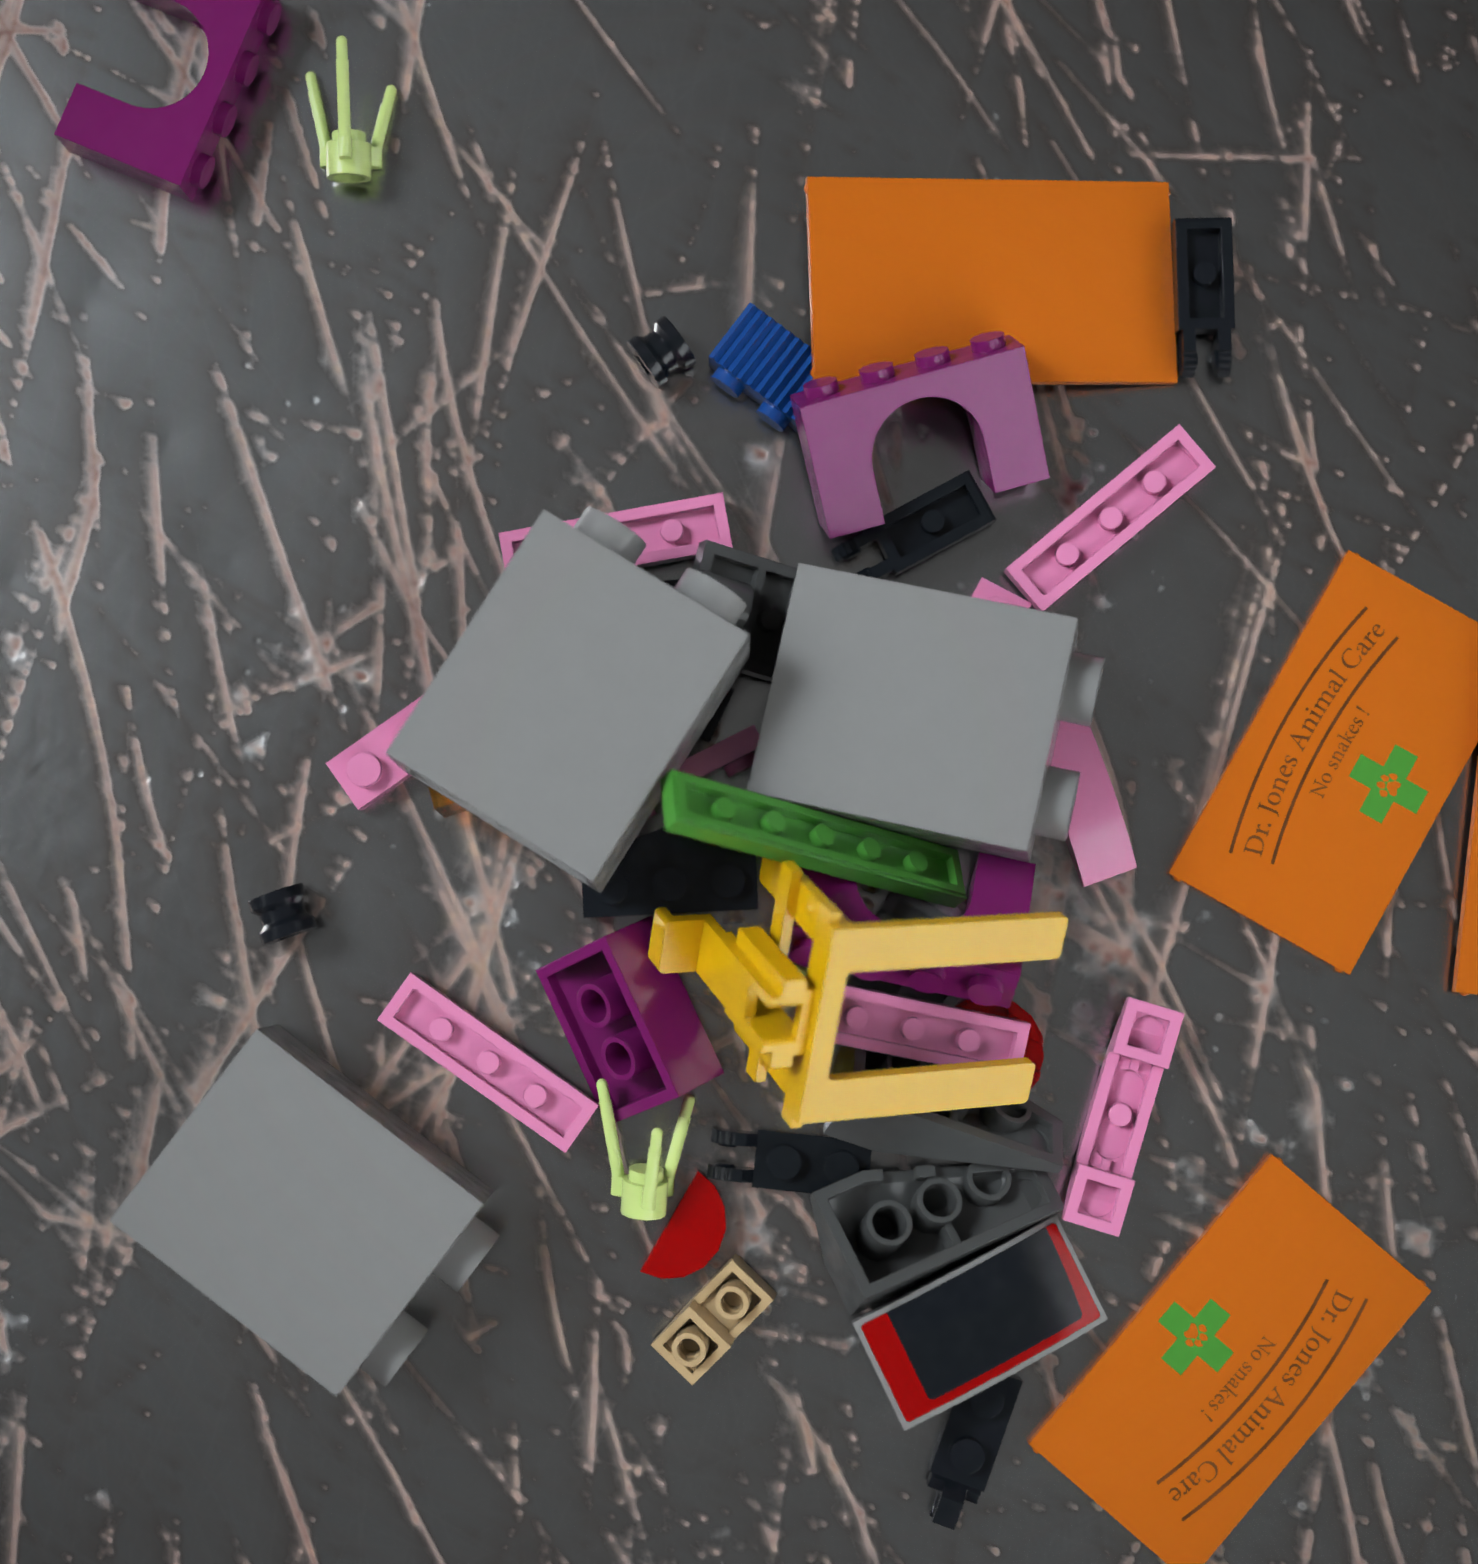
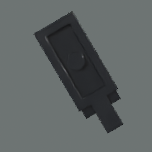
[927,1375,1023,1530]

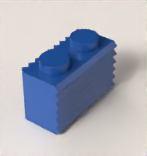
[708,303,812,433]

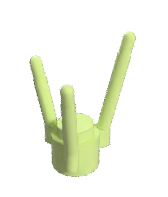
[305,35,397,184]
[596,1078,695,1220]

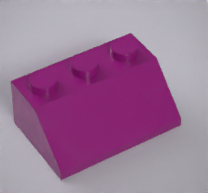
[536,915,724,1123]

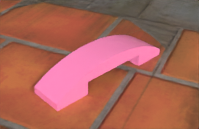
[1051,721,1137,887]
[1062,996,1184,1237]

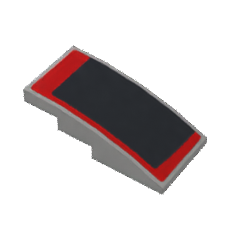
[851,1214,1108,1431]

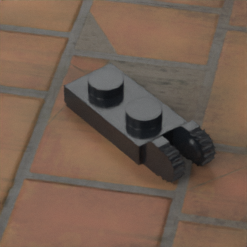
[1171,217,1235,378]
[831,470,996,579]
[707,1128,872,1194]

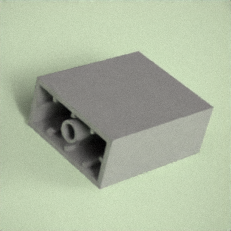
[386,507,750,894]
[747,563,1105,863]
[109,1024,501,1397]

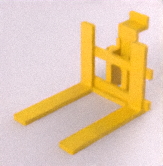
[648,857,1068,1129]

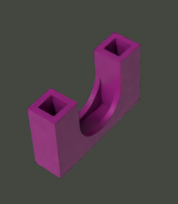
[54,0,281,202]
[790,331,1050,539]
[788,852,1036,1008]

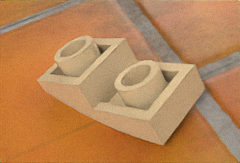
[651,1253,777,1386]

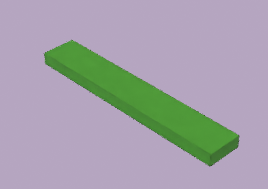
[660,769,967,908]

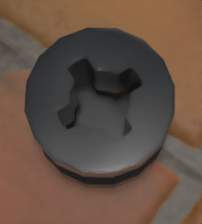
[627,316,696,389]
[248,883,318,946]

